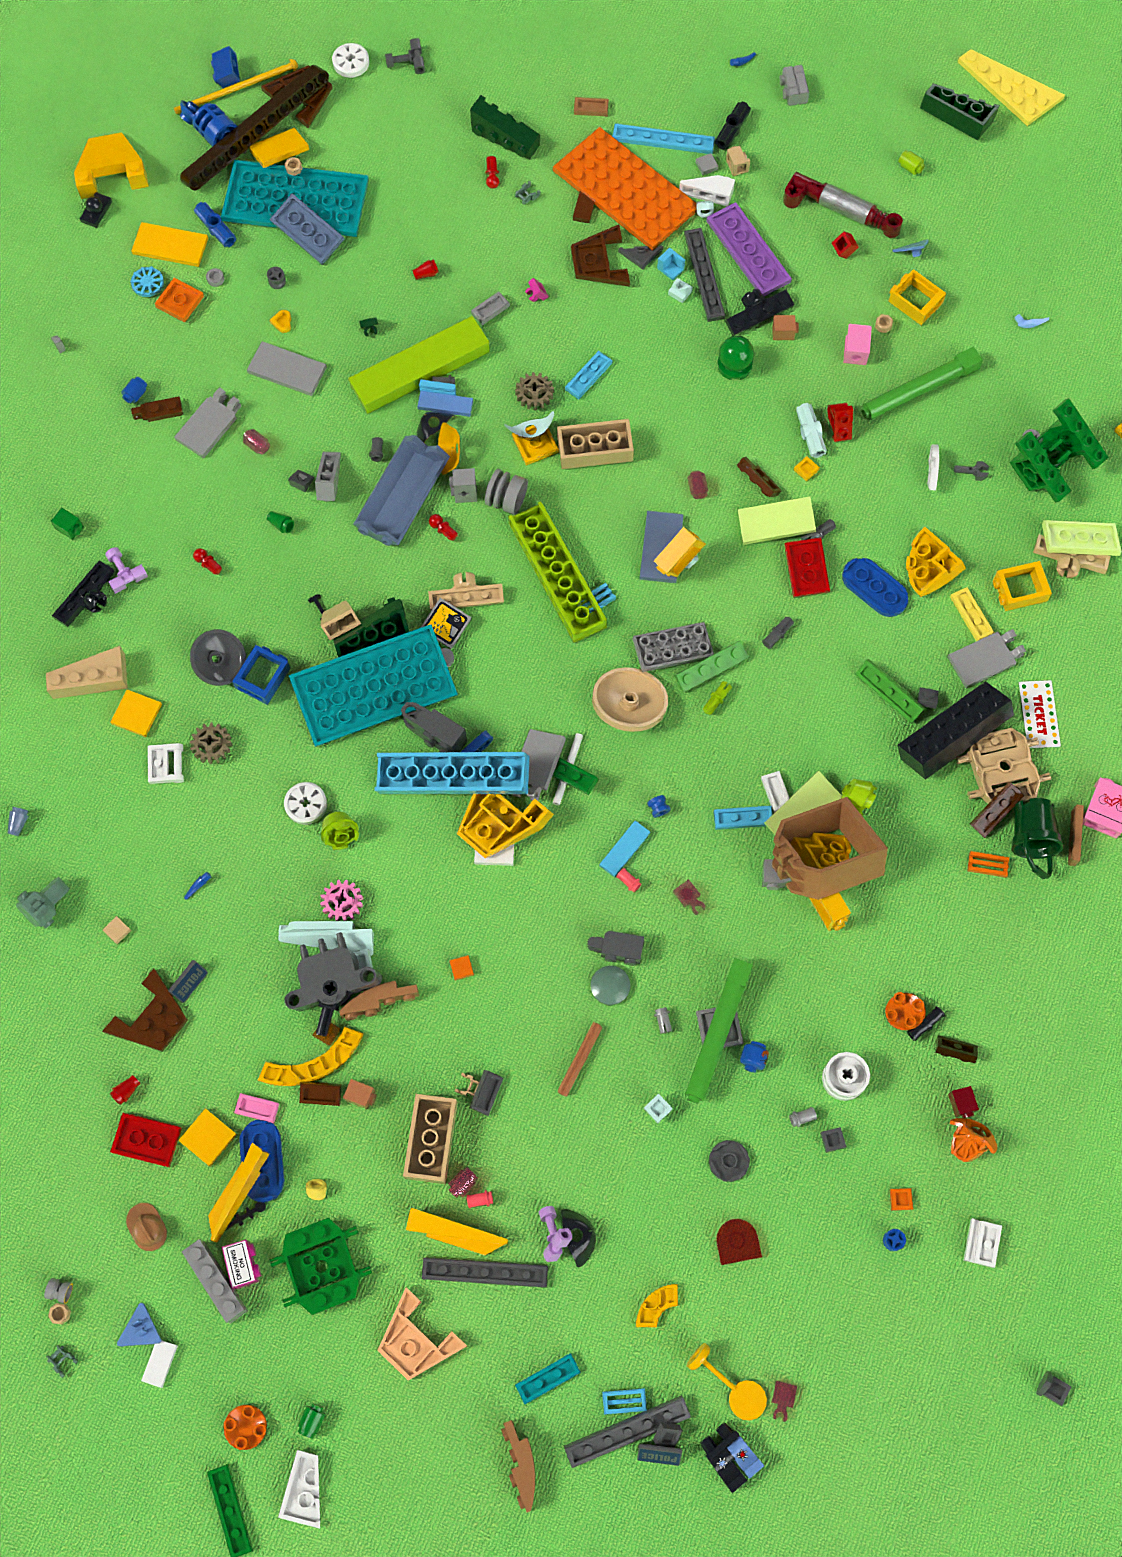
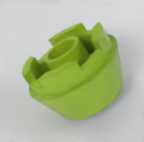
[841,779,877,816]
[321,812,359,850]

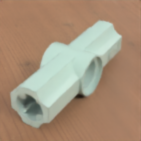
[796,403,827,458]

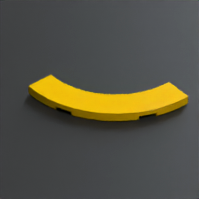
[258,1027,364,1086]

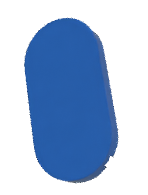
[842,558,908,617]
[239,1119,285,1203]

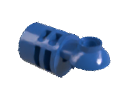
[180,100,237,147]

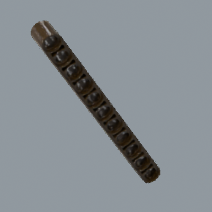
[180,65,329,191]

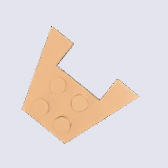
[377,1287,467,1381]

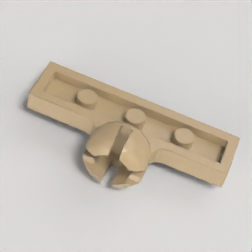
[1033,535,1111,578]
[428,572,504,611]

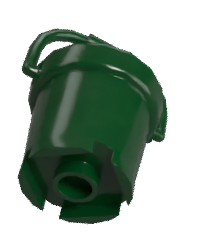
[1011,798,1064,879]

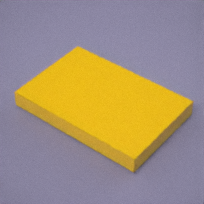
[249,128,309,168]

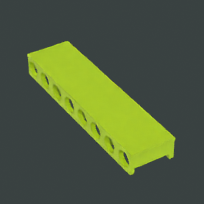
[348,316,490,414]
[508,501,607,643]

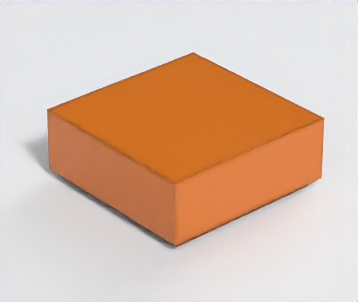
[449,955,474,980]
[890,1188,913,1211]

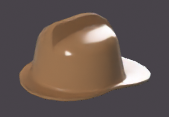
[126,1203,167,1251]

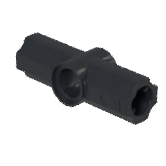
[715,101,751,150]

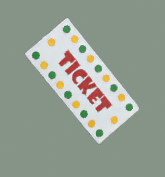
[1019,680,1061,748]

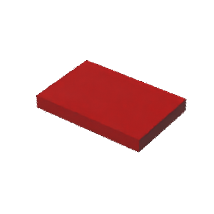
[784,538,830,598]
[110,1113,182,1168]

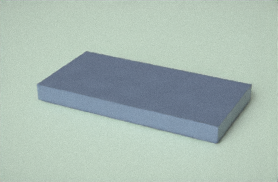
[270,194,345,265]
[640,511,683,583]

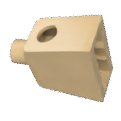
[320,601,361,640]

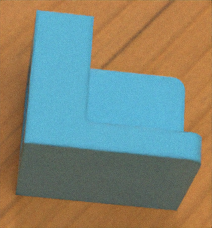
[657,248,685,280]

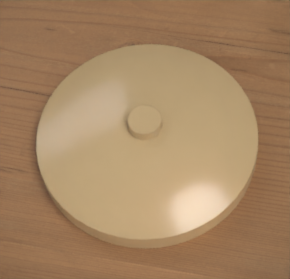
[592,668,668,732]

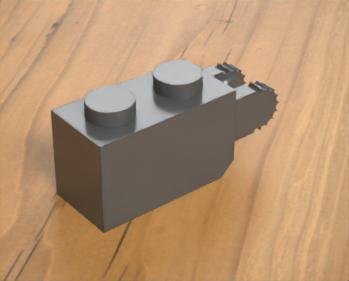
[587,931,644,966]

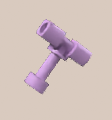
[105,547,148,594]
[539,1206,572,1262]

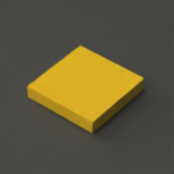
[512,425,559,466]
[111,690,162,737]
[178,1108,237,1167]

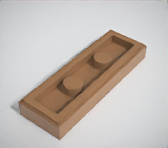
[1068,804,1084,866]

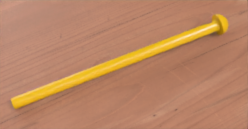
[174,59,298,114]

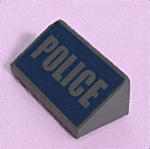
[169,960,208,1003]
[637,1443,682,1466]

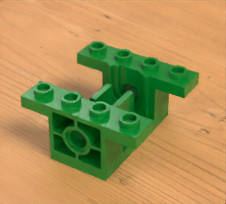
[1009,398,1109,503]

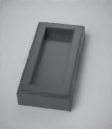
[469,1070,503,1116]

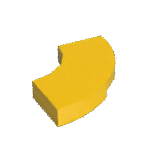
[636,1284,678,1328]

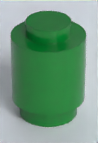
[298,1403,326,1439]

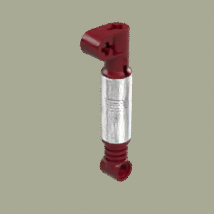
[783,171,903,238]

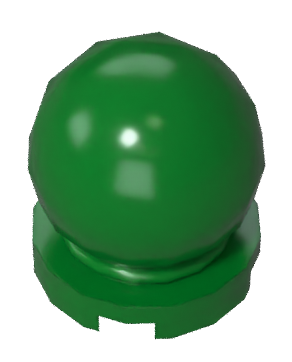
[717,336,754,380]

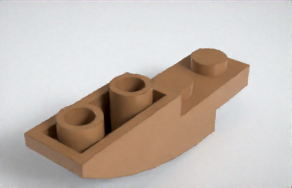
[339,980,419,1020]
[501,1420,535,1513]

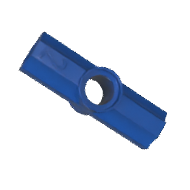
[194,202,236,247]

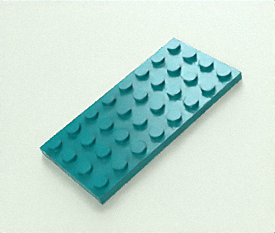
[221,160,369,237]
[289,624,458,747]

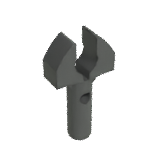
[954,461,989,481]

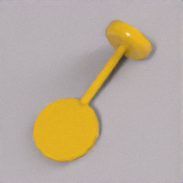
[686,1343,767,1420]

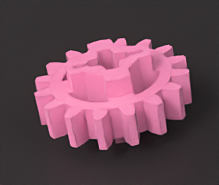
[320,880,363,921]

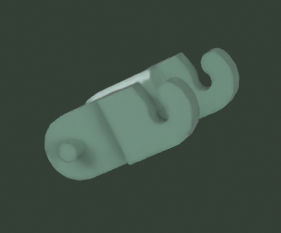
[515,181,541,204]
[46,1345,78,1378]

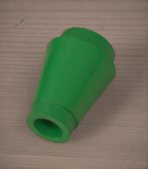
[267,511,295,533]

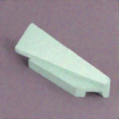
[278,921,374,956]

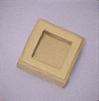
[103,916,131,944]

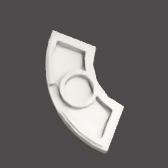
[927,444,939,490]

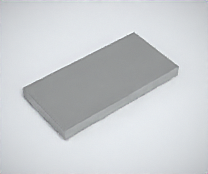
[247,341,327,396]

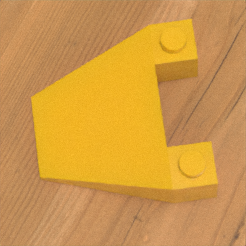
[74,132,149,199]
[457,794,554,859]

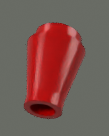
[412,259,439,280]
[109,1075,141,1105]

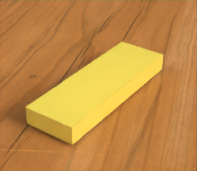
[950,587,994,641]

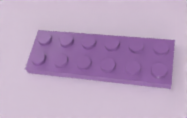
[706,202,792,297]

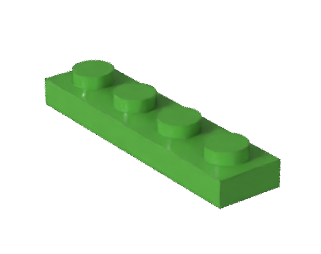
[674,641,749,692]
[855,659,925,724]

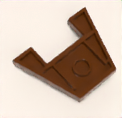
[261,65,333,128]
[571,224,630,287]
[102,969,188,1052]

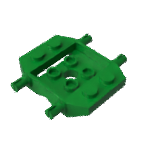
[269,1218,373,1315]

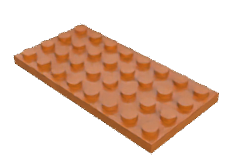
[553,127,697,251]

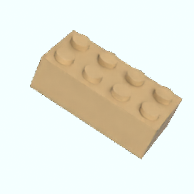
[557,419,634,469]
[403,1094,458,1184]

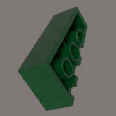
[920,83,1000,140]
[470,95,540,160]
[333,599,409,657]

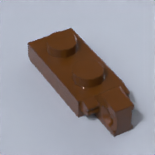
[131,396,183,422]
[737,457,781,497]

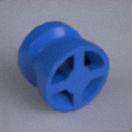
[647,795,671,818]
[883,1229,906,1251]

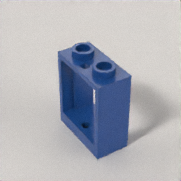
[232,645,291,705]

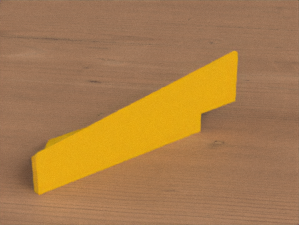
[208,1143,270,1242]
[406,1208,508,1256]

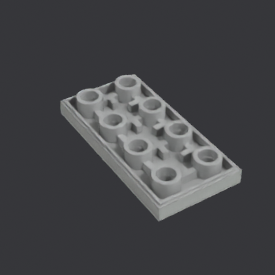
[632,622,714,672]

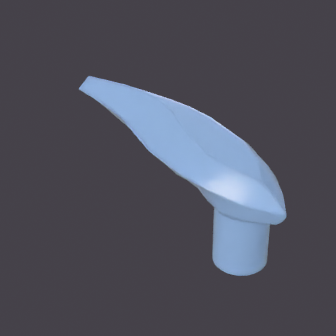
[1015,314,1049,328]

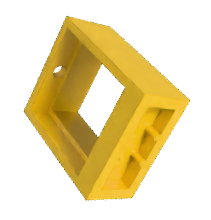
[888,269,946,326]
[654,527,706,577]
[993,561,1052,611]
[809,892,851,931]

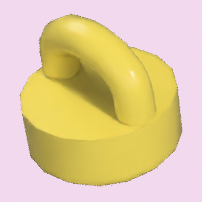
[306,1179,327,1200]

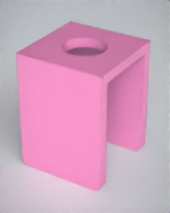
[843,324,872,365]

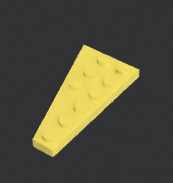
[958,49,1065,126]

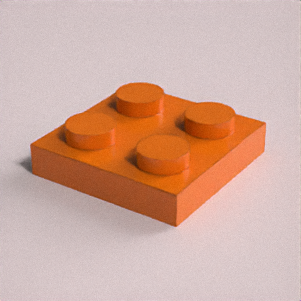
[155,278,204,322]

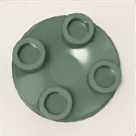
[591,966,630,1006]

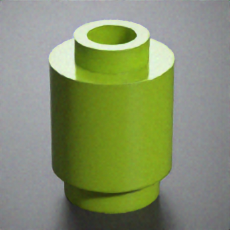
[898,150,925,175]

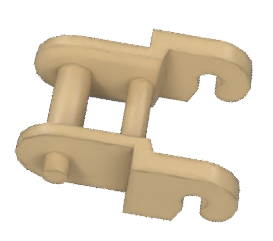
[455,1073,480,1097]

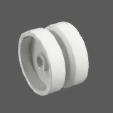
[822,1052,870,1101]

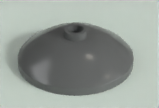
[190,629,246,686]

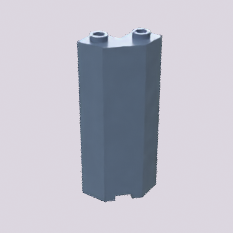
[353,435,450,546]

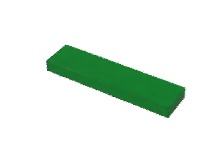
[207,1464,253,1557]

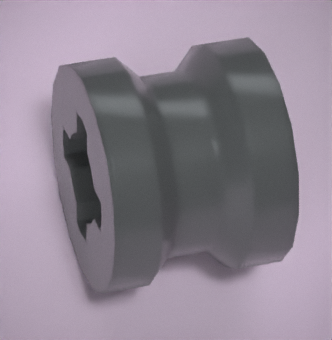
[267,267,286,289]

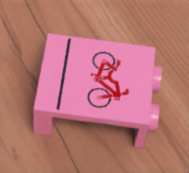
[1083,777,1122,839]

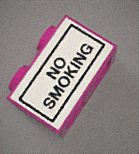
[222,1240,261,1290]

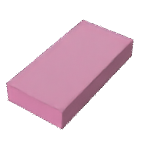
[234,1093,280,1124]

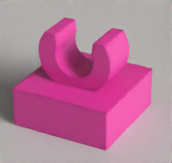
[525,278,549,302]

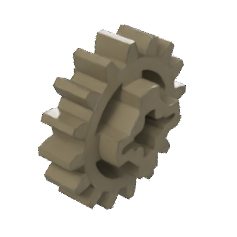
[515,372,554,410]
[190,722,232,764]

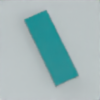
[515,1353,581,1404]

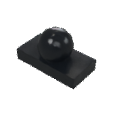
[80,192,112,228]

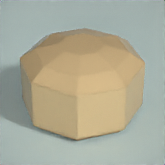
[285,157,303,176]
[875,314,893,333]
[48,1303,71,1325]

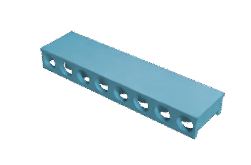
[375,752,530,794]

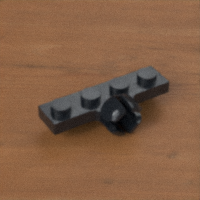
[725,289,795,336]
[52,560,115,627]

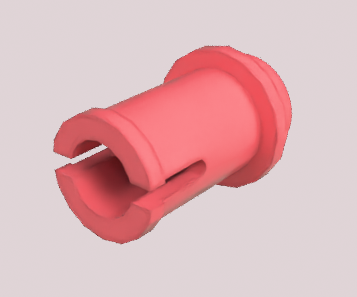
[616,868,641,892]
[467,1190,494,1208]

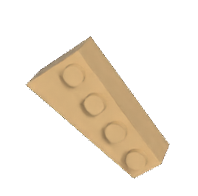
[46,646,128,699]

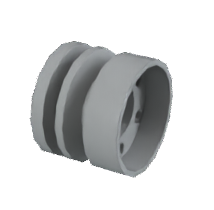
[485,469,528,515]

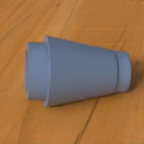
[7,807,29,836]

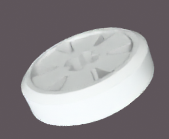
[332,43,369,78]
[284,782,327,825]

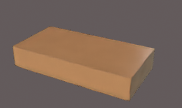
[574,97,609,117]

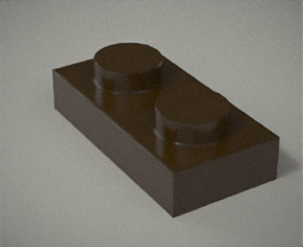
[936,1035,978,1063]

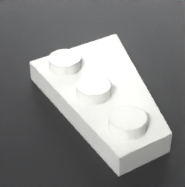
[278,1450,320,1529]

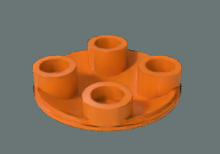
[885,992,926,1030]
[224,1405,267,1450]

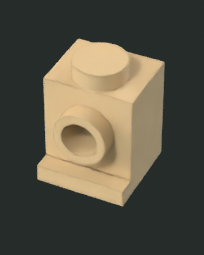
[726,146,750,176]

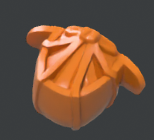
[949,1118,997,1162]

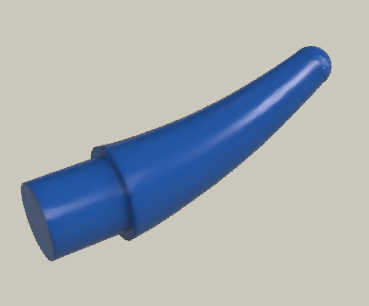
[730,52,756,66]
[184,872,212,900]

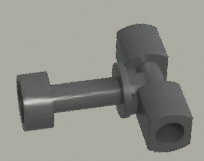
[385,38,425,74]

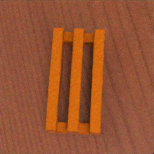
[967,851,1010,878]

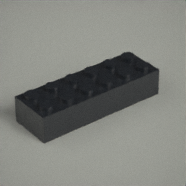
[898,681,1014,780]

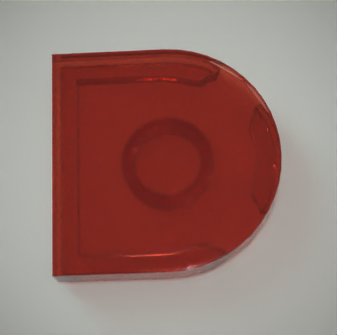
[716,1219,762,1266]

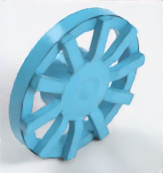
[130,266,164,297]

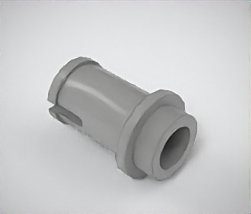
[654,1007,673,1034]
[789,1107,817,1127]

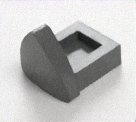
[1036,1371,1071,1406]

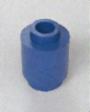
[121,377,147,404]

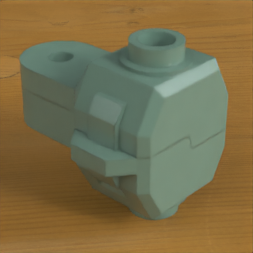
[16,877,70,929]

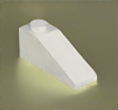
[679,175,735,206]

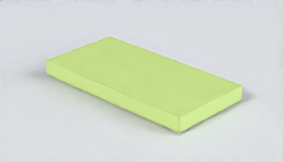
[738,497,816,545]
[1042,520,1122,556]
[764,771,842,835]

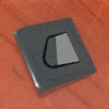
[288,469,314,492]

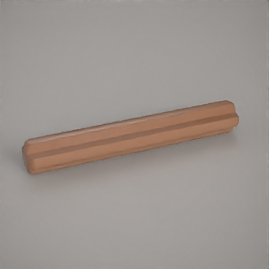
[558,1022,602,1097]

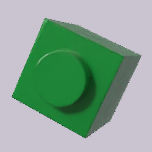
[51,508,84,540]

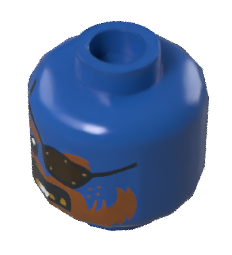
[740,1041,769,1073]

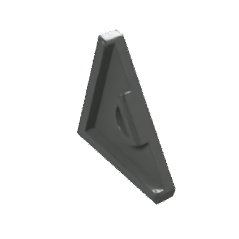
[618,245,663,270]

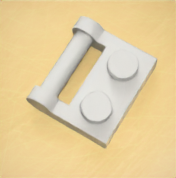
[148,743,184,784]

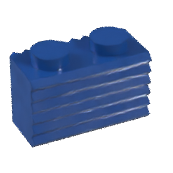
[211,46,240,88]

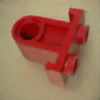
[827,402,853,442]

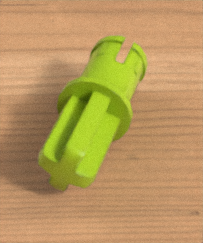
[703,681,732,715]

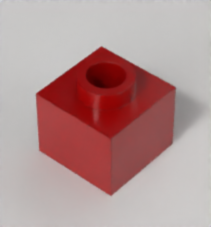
[832,231,859,259]

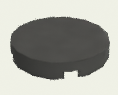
[709,1140,750,1182]

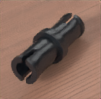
[907,1006,945,1041]

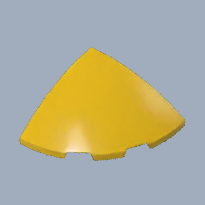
[906,527,966,597]
[791,833,851,869]

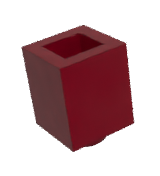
[948,1086,979,1119]

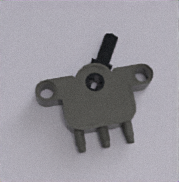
[285,932,382,1037]

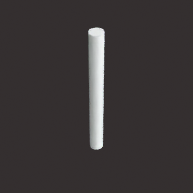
[553,733,583,805]

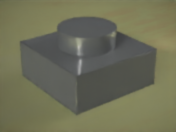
[917,687,939,709]
[820,1127,846,1153]
[653,1422,682,1448]

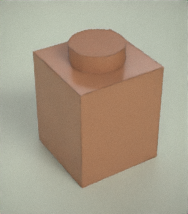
[772,315,799,340]
[343,1079,377,1110]

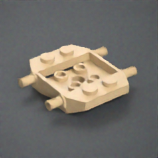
[956,728,1051,804]

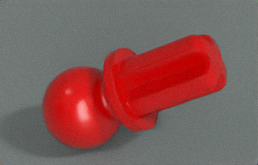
[485,156,499,189]
[429,514,458,541]
[193,548,222,575]

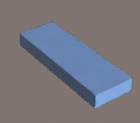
[417,391,473,417]

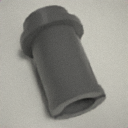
[433,375,455,384]
[369,437,383,462]

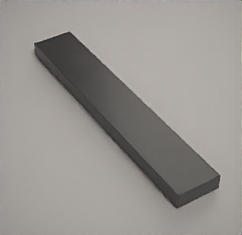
[684,228,725,322]
[422,1258,548,1288]
[564,1395,691,1468]

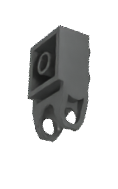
[401,702,467,752]

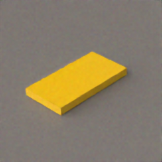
[131,222,208,267]

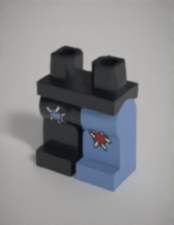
[700,1422,764,1493]

